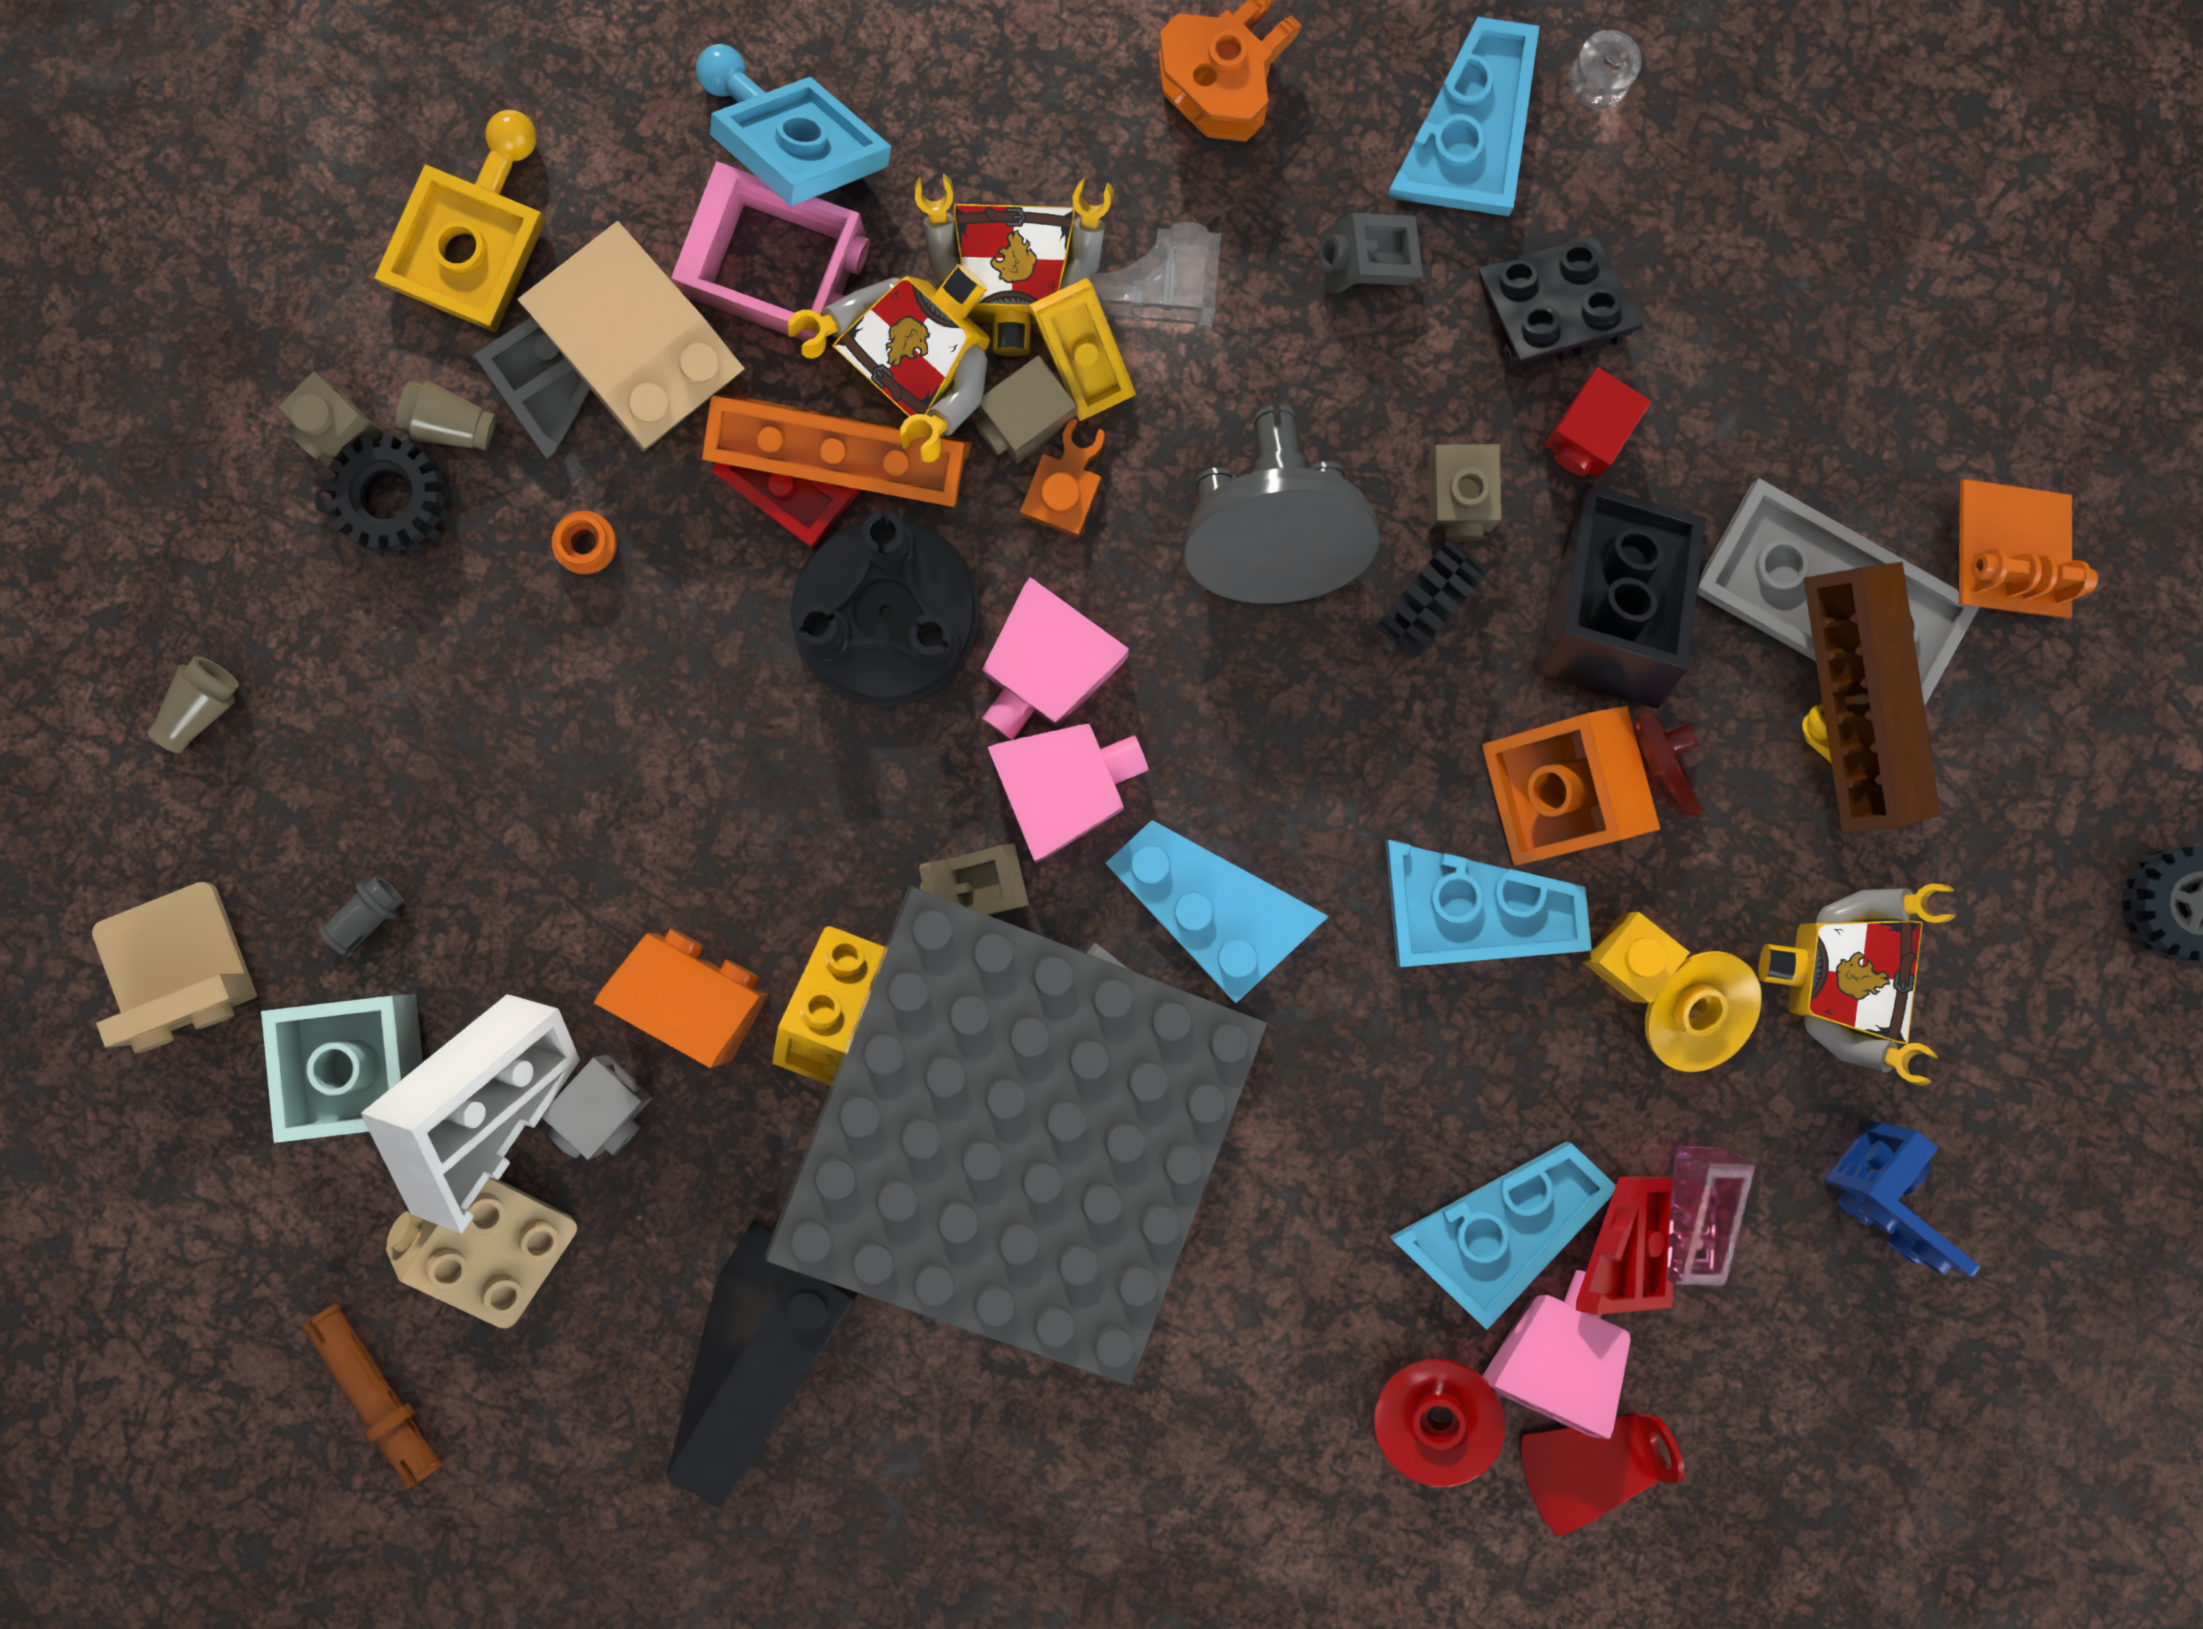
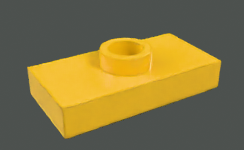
[1029,278,1136,421]

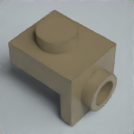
[919,843,1029,915]

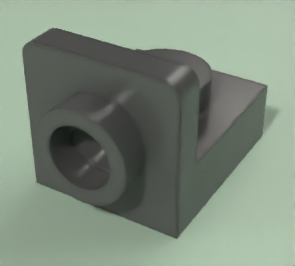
[1318,212,1423,293]

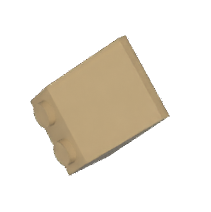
[518,221,745,452]

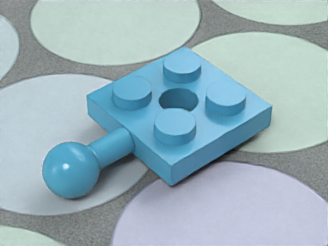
[696,44,892,207]

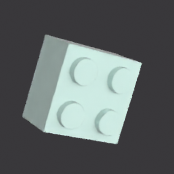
[261,994,423,1143]

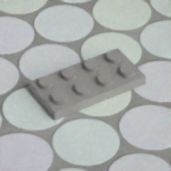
[1697,478,1979,706]

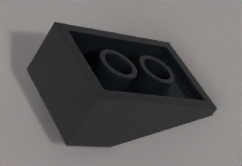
[1537,482,1706,709]

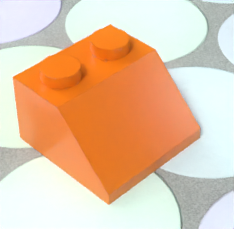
[1481,706,1660,866]
[594,928,769,1068]

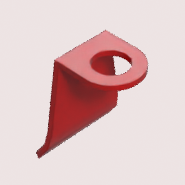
[1521,1412,1685,1537]

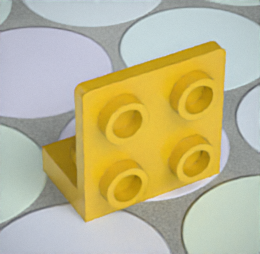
[772,926,885,1086]

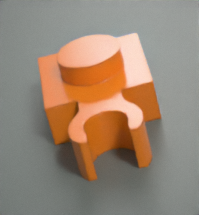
[1020,419,1104,539]

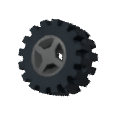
[2122,846,2203,961]

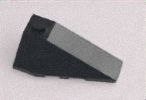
[667,1220,859,1510]

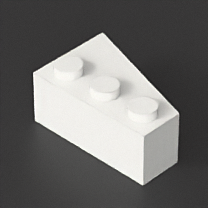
[360,994,580,1234]

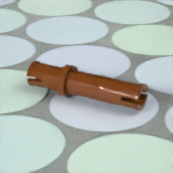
[301,1303,443,1491]

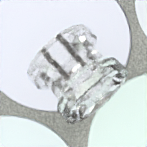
[1569,30,1642,109]

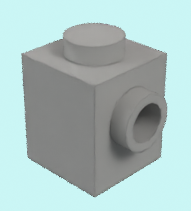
[542,1055,653,1160]

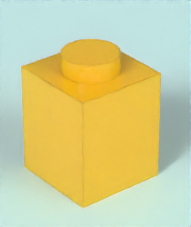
[1582,912,1690,1004]

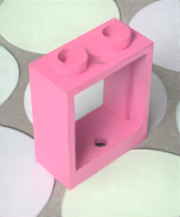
[671,161,870,342]

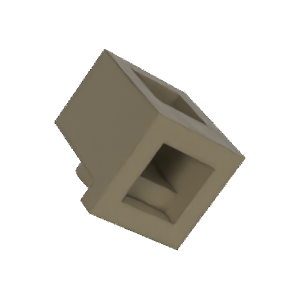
[278,371,384,474]

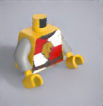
[915,174,1114,357]
[788,264,990,462]
[1758,883,1956,1086]

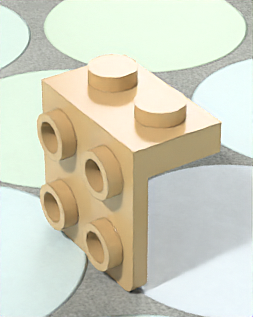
[92,882,258,1053]
[386,1177,577,1328]

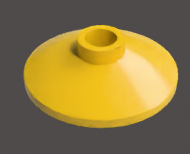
[1645,951,1762,1072]

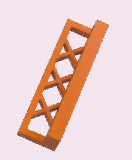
[702,394,972,507]

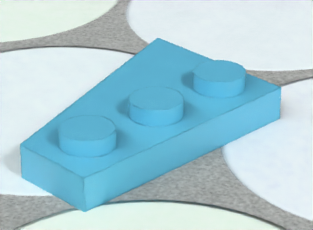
[1386,17,1540,216]
[1105,820,1329,1003]
[1385,840,1592,967]
[1390,1141,1616,1330]

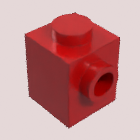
[1544,367,1652,479]

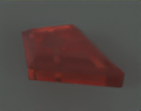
[1635,709,1704,817]

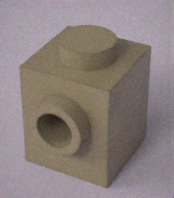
[1426,444,1501,542]

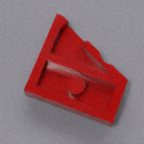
[1576,1176,1678,1315]

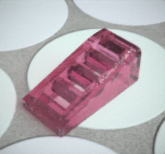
[1667,1145,1755,1285]

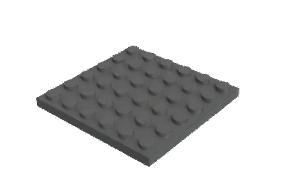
[765,885,1267,1386]

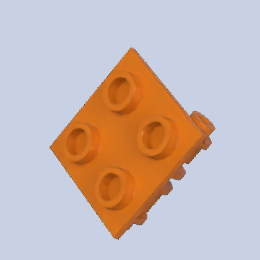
[1959,479,2098,619]

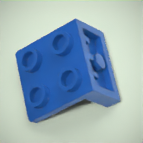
[1825,1120,1981,1278]

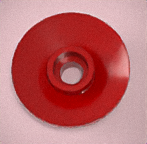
[1374,1359,1505,1487]

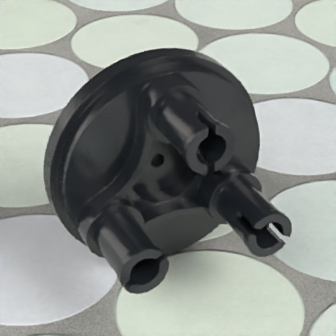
[791,511,981,707]

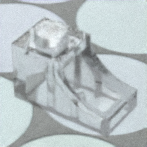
[1090,222,1221,326]

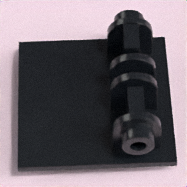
[1478,235,1642,372]

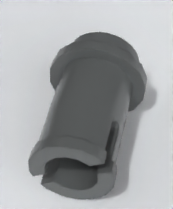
[318,875,404,957]

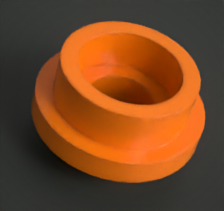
[552,511,617,575]

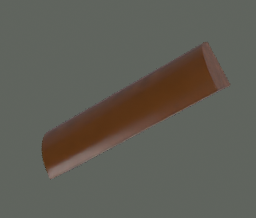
[1804,562,1941,832]

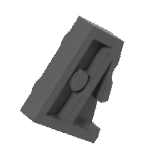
[473,317,591,459]

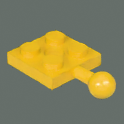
[374,110,546,333]

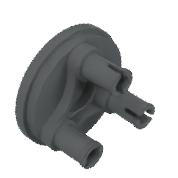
[1183,405,1380,604]

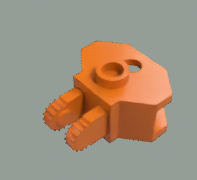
[1158,0,1302,142]

